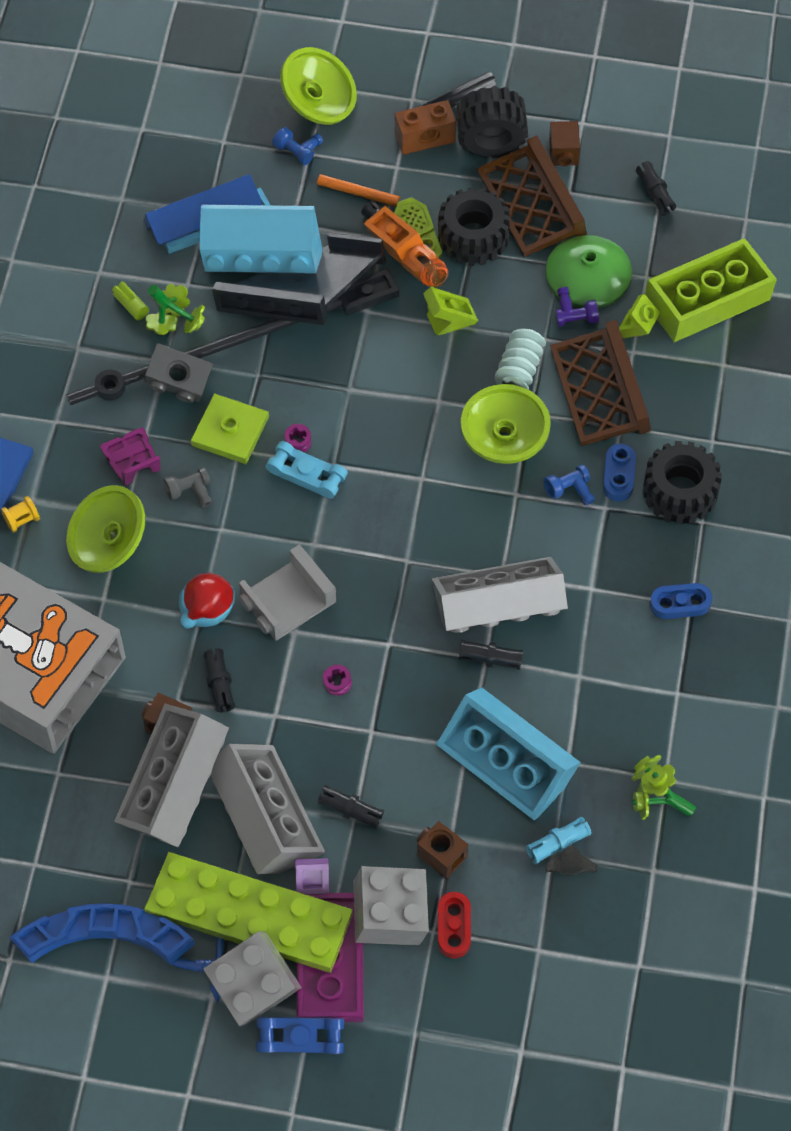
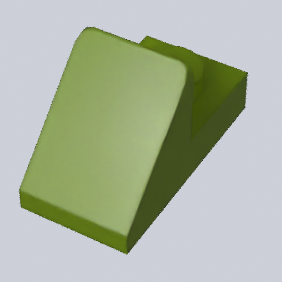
[423,287,478,335]

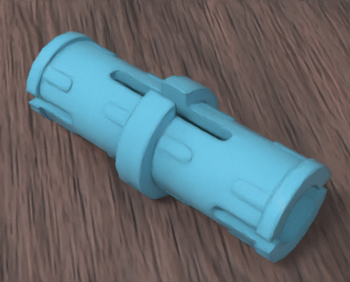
[525,817,591,864]

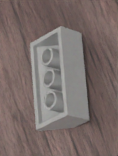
[432,557,568,633]
[114,704,229,847]
[211,744,325,874]

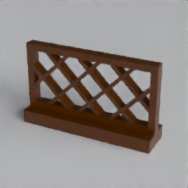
[477,135,587,258]
[550,320,651,446]

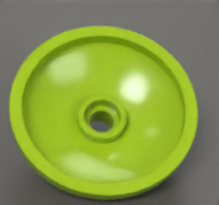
[280,47,357,125]
[461,384,551,464]
[66,485,145,573]

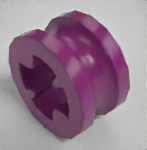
[284,424,312,453]
[323,665,352,696]

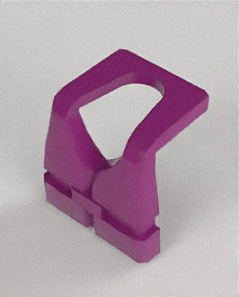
[100,427,161,486]

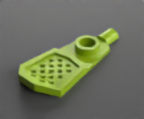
[394,197,442,258]

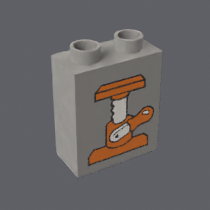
[0,562,126,754]

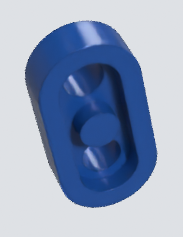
[603,444,636,501]
[650,583,712,619]

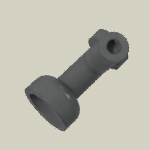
[163,467,213,508]

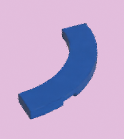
[9,903,195,965]

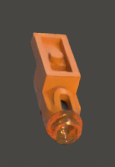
[363,206,448,287]

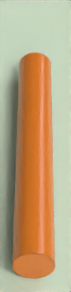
[317,174,400,207]

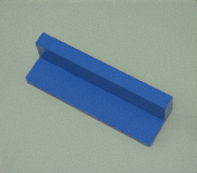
[143,174,263,245]

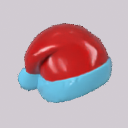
[179,572,235,629]

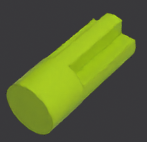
[112,281,149,320]

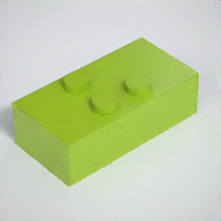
[645,238,777,343]

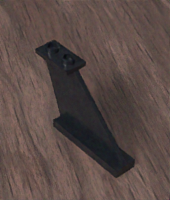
[212,233,386,325]

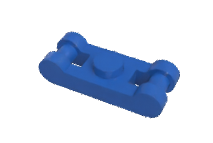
[256,1017,344,1054]

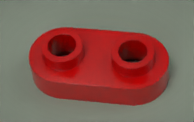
[438,892,471,959]

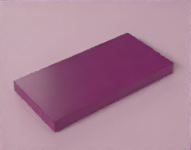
[296,892,364,1022]

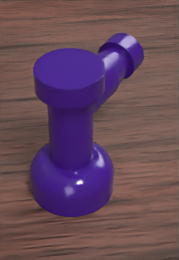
[555,287,599,327]

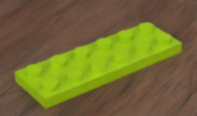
[145,852,353,973]

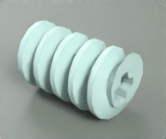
[495,329,546,390]

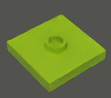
[191,393,269,464]

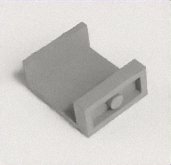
[238,544,336,641]

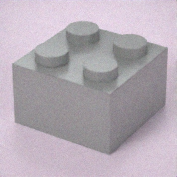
[353,866,429,945]
[203,931,302,1026]

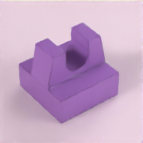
[295,858,329,895]

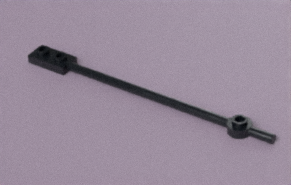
[66,268,399,406]

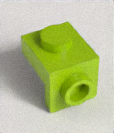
[619,294,661,338]

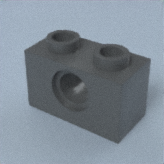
[144,343,213,403]

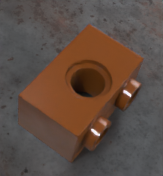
[394,100,456,155]

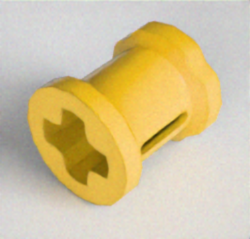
[0,496,40,533]

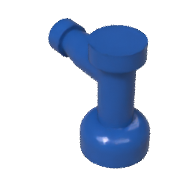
[272,127,323,165]
[543,464,595,505]

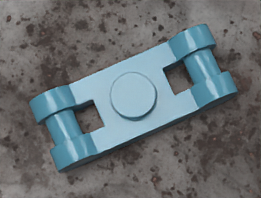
[265,441,348,499]

